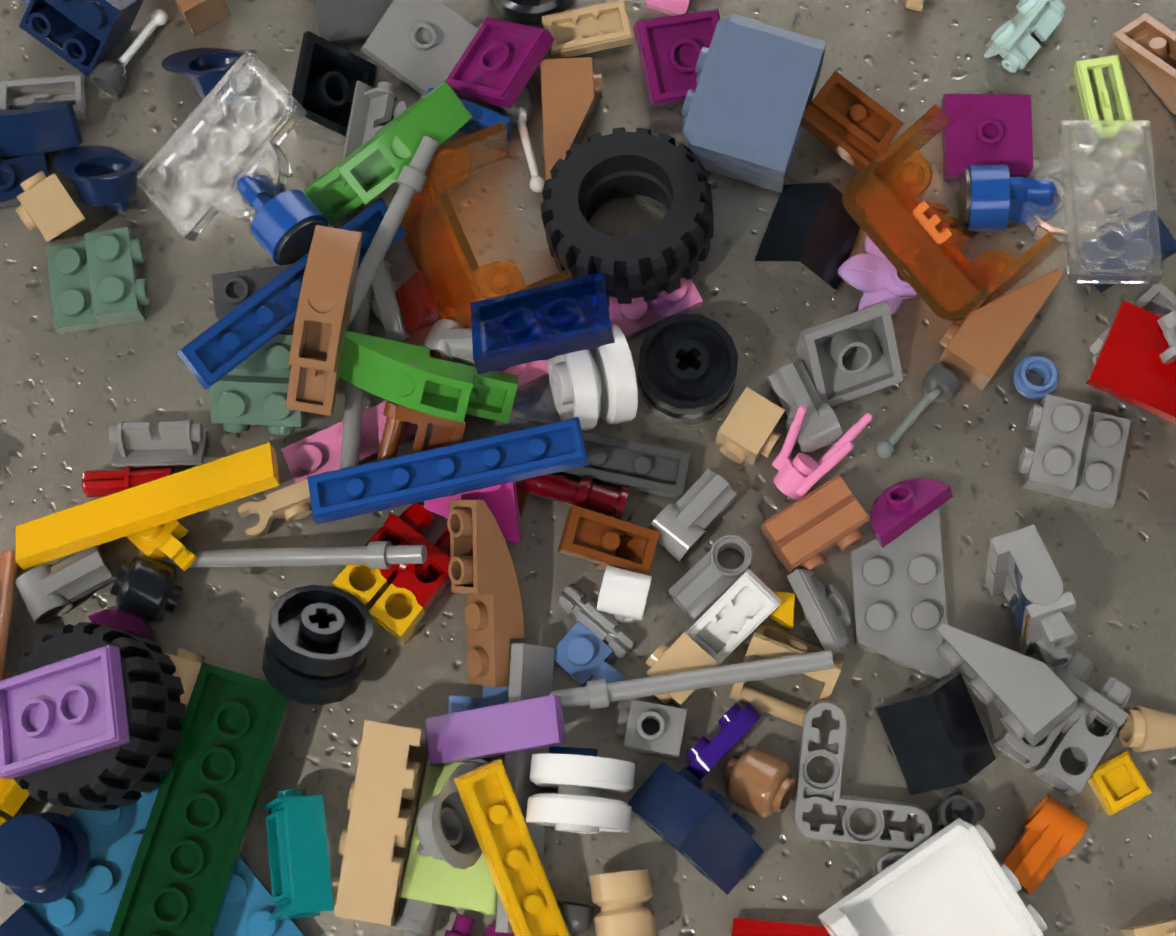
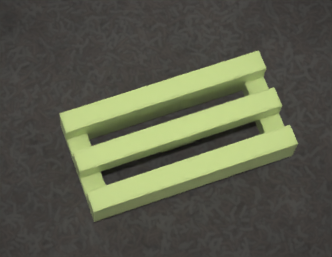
[1073,55,1137,146]

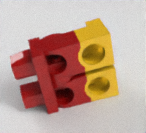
[332,503,451,645]

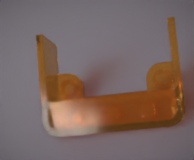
[842,104,1062,321]
[391,121,573,329]

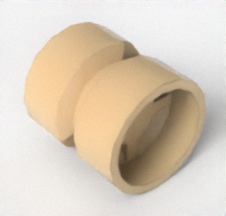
[590,869,658,936]

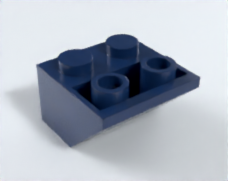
[19,0,144,77]

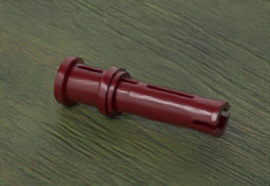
[516,473,630,520]

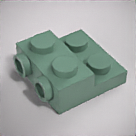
[45,227,150,334]
[210,329,307,435]

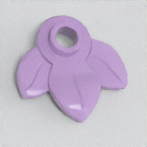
[838,235,927,315]

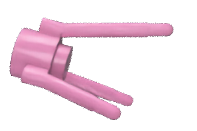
[772,406,873,500]

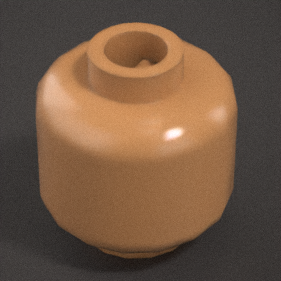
[723,748,797,818]

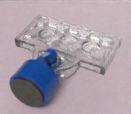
[137,50,328,265]
[959,120,1163,284]

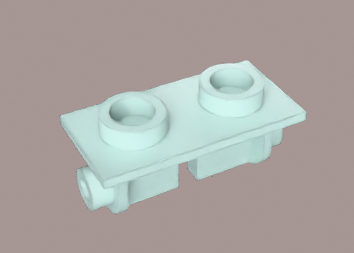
[984,0,1065,73]

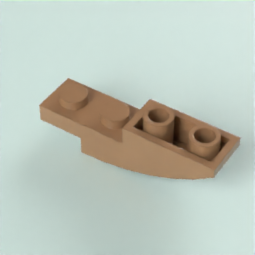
[285,225,363,416]
[447,500,525,687]

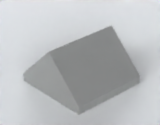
[795,301,904,407]

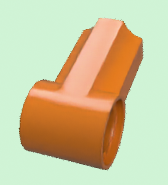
[999,794,1088,895]

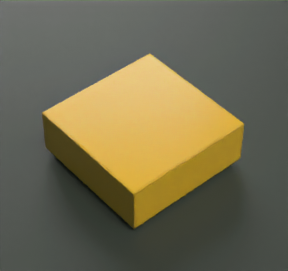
[1087,751,1152,816]

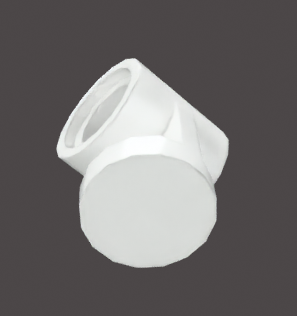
[596,565,652,623]

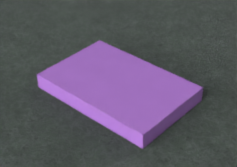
[0,645,130,779]

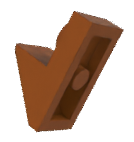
[558,505,660,575]

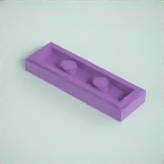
[425,695,566,766]

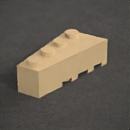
[332,720,428,926]

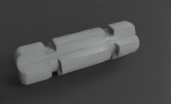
[557,584,636,658]

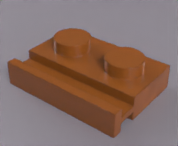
[800,70,904,175]

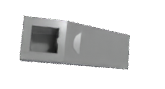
[936,623,1078,747]

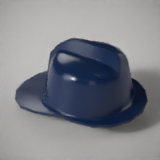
[161,47,257,105]
[53,145,143,213]

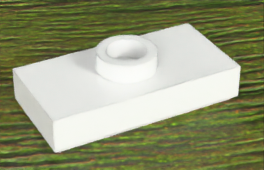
[685,569,782,665]

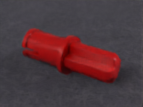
[82,466,175,497]

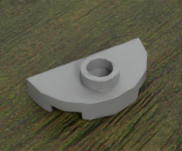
[371,259,412,342]
[786,569,851,656]

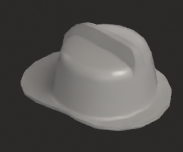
[416,761,484,869]

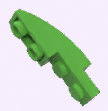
[304,80,473,226]
[339,330,518,423]

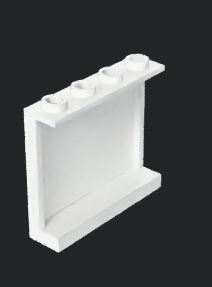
[818,818,1047,936]

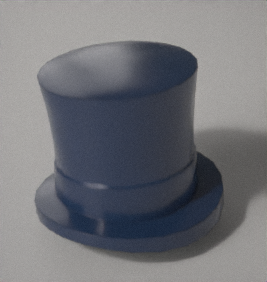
[0,812,91,904]

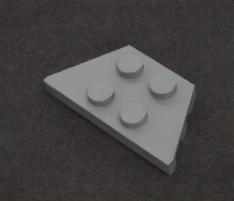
[849,507,952,681]

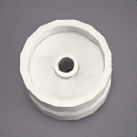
[547,323,638,431]
[526,753,635,834]

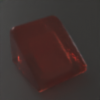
[396,270,441,332]

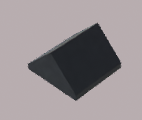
[288,31,377,145]
[753,183,866,294]
[874,672,996,795]

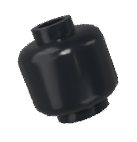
[110,555,183,622]

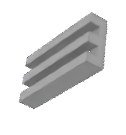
[0,74,88,120]

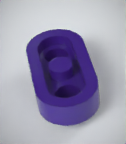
[685,702,763,781]

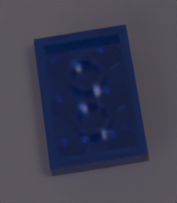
[470,272,615,374]

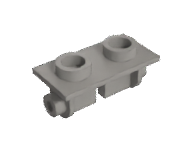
[342,81,398,160]
[109,419,208,467]

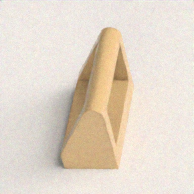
[729,622,844,727]

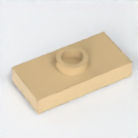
[541,0,634,59]

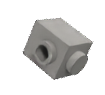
[615,699,687,760]

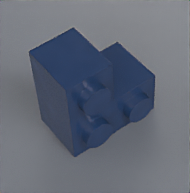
[627,762,764,895]

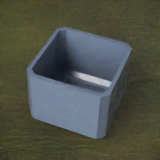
[681,14,827,193]

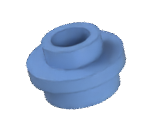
[1013,355,1059,400]

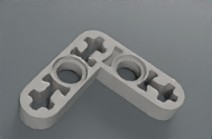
[793,699,932,849]

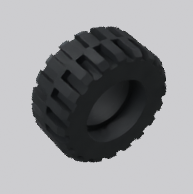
[541,127,714,304]
[8,622,186,811]

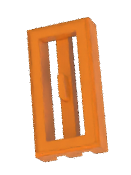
[912,200,972,247]

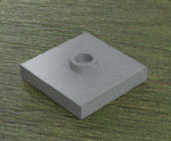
[360,0,479,96]

